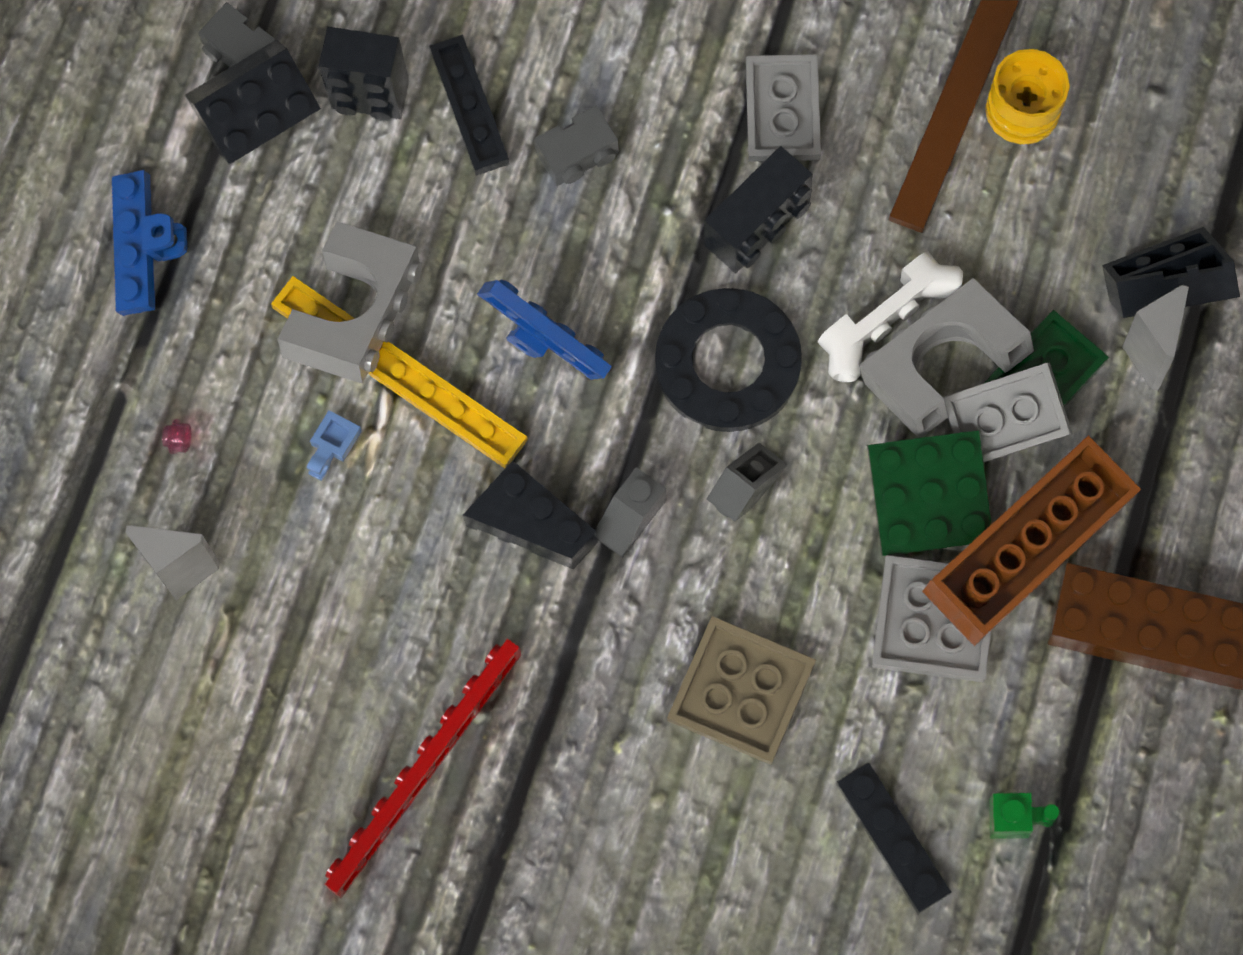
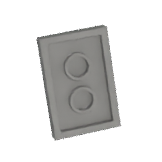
[746,54,821,162]
[943,363,1073,463]

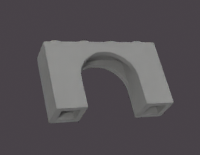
[278,221,423,384]
[859,278,1034,438]

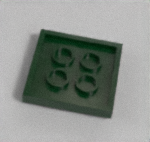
[867,430,991,556]

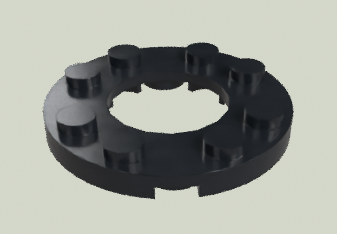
[655,288,802,432]

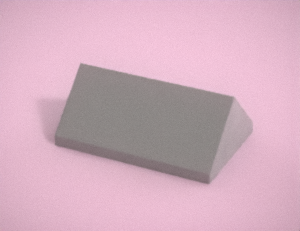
[1122,285,1189,391]
[126,525,220,600]

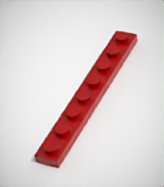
[324,639,522,898]

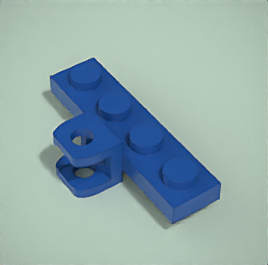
[112,170,187,316]
[477,280,612,380]

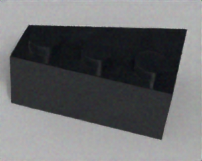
[1102,226,1240,318]
[463,460,598,570]

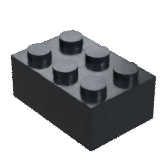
[318,26,409,121]
[185,40,321,165]
[704,146,813,274]

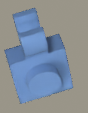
[307,410,362,481]

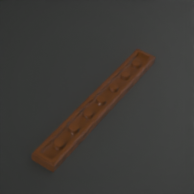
[889,0,1020,233]

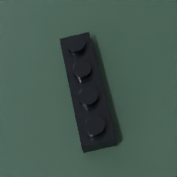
[429,34,510,176]
[836,762,951,914]

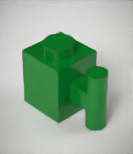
[989,793,1059,839]

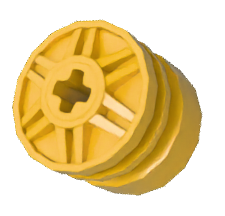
[985,49,1070,144]

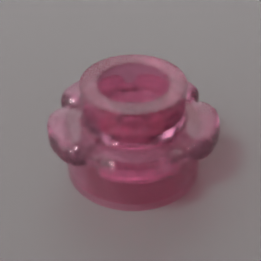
[162,419,192,454]

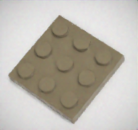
[667,616,816,765]

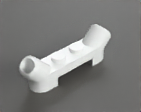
[818,252,963,382]

